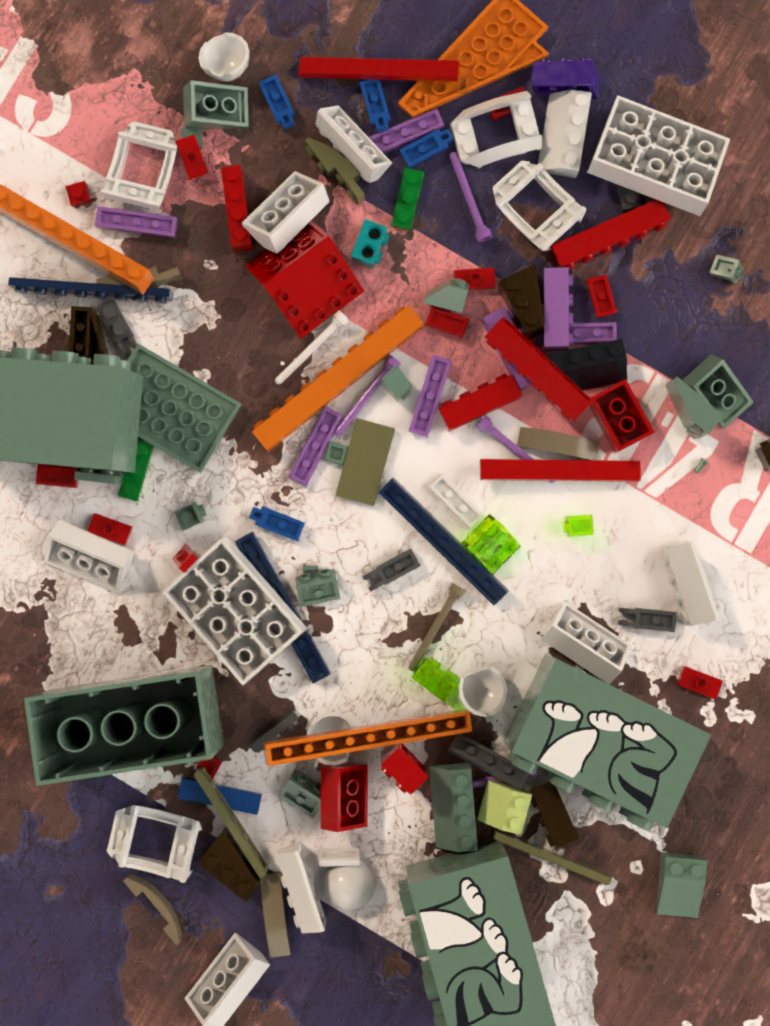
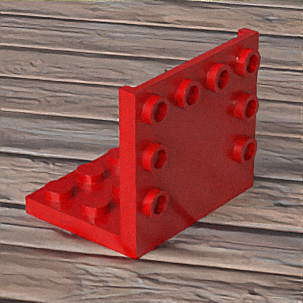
[245,221,364,339]

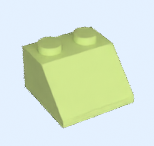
[477,780,532,835]

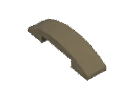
[517,427,599,460]
[260,872,291,958]
[123,874,182,945]

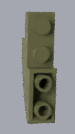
[304,138,365,205]

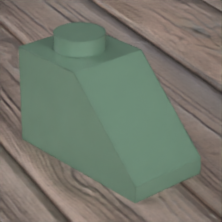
[423,278,469,313]
[381,365,412,402]

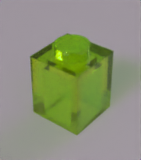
[562,515,594,537]

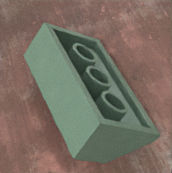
[429,763,478,852]

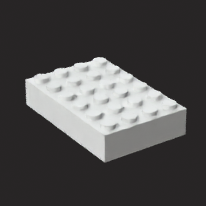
[587,95,730,216]
[162,537,308,685]

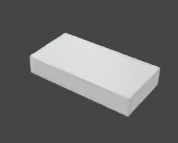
[318,848,360,867]

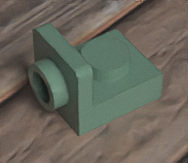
[709,255,744,285]
[175,502,207,531]

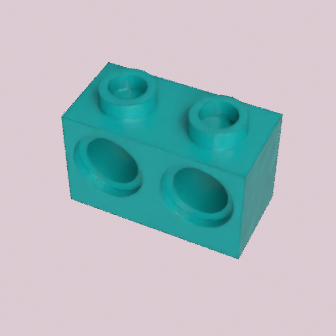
[351,219,390,269]

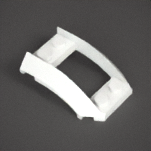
[450,91,542,169]
[101,121,177,213]
[492,161,586,251]
[107,805,202,883]

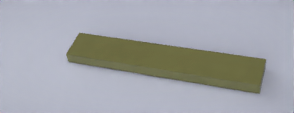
[194,766,268,878]
[492,828,612,885]

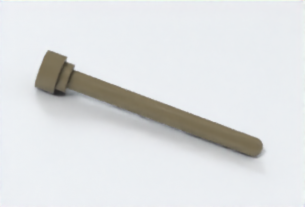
[409,583,466,671]

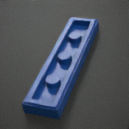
[178,777,262,815]

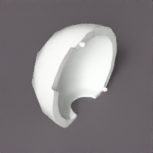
[198,32,250,82]
[457,666,508,717]
[307,712,356,766]
[323,860,375,911]

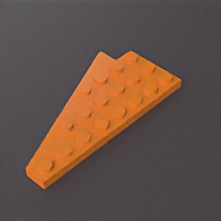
[398,0,549,118]

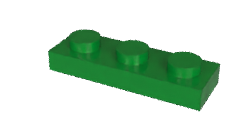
[391,167,424,231]
[118,439,154,502]

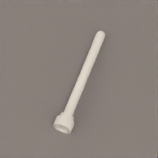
[275,310,350,385]

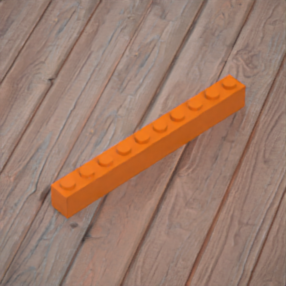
[0,184,154,295]
[252,305,424,452]
[263,709,472,766]

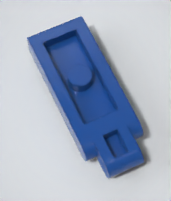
[258,74,296,130]
[360,79,391,133]
[400,129,454,168]
[249,506,305,542]

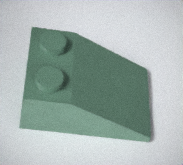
[183,80,249,129]
[682,354,753,429]
[665,376,724,439]
[656,852,707,918]

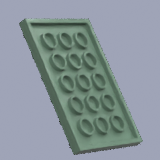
[127,344,242,474]

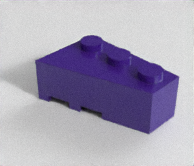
[531,58,599,99]

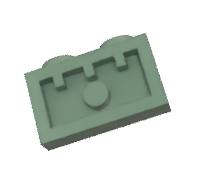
[74,468,122,484]
[295,569,341,607]
[278,769,321,818]

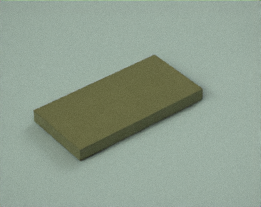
[335,418,395,506]

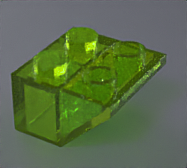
[461,514,521,575]
[411,656,460,702]

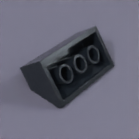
[544,339,627,391]

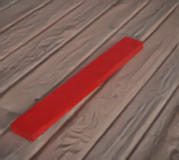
[299,57,459,82]
[479,459,641,482]

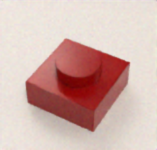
[66,181,91,207]
[194,756,223,779]

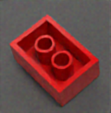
[589,379,655,454]
[381,743,429,795]
[321,762,368,832]

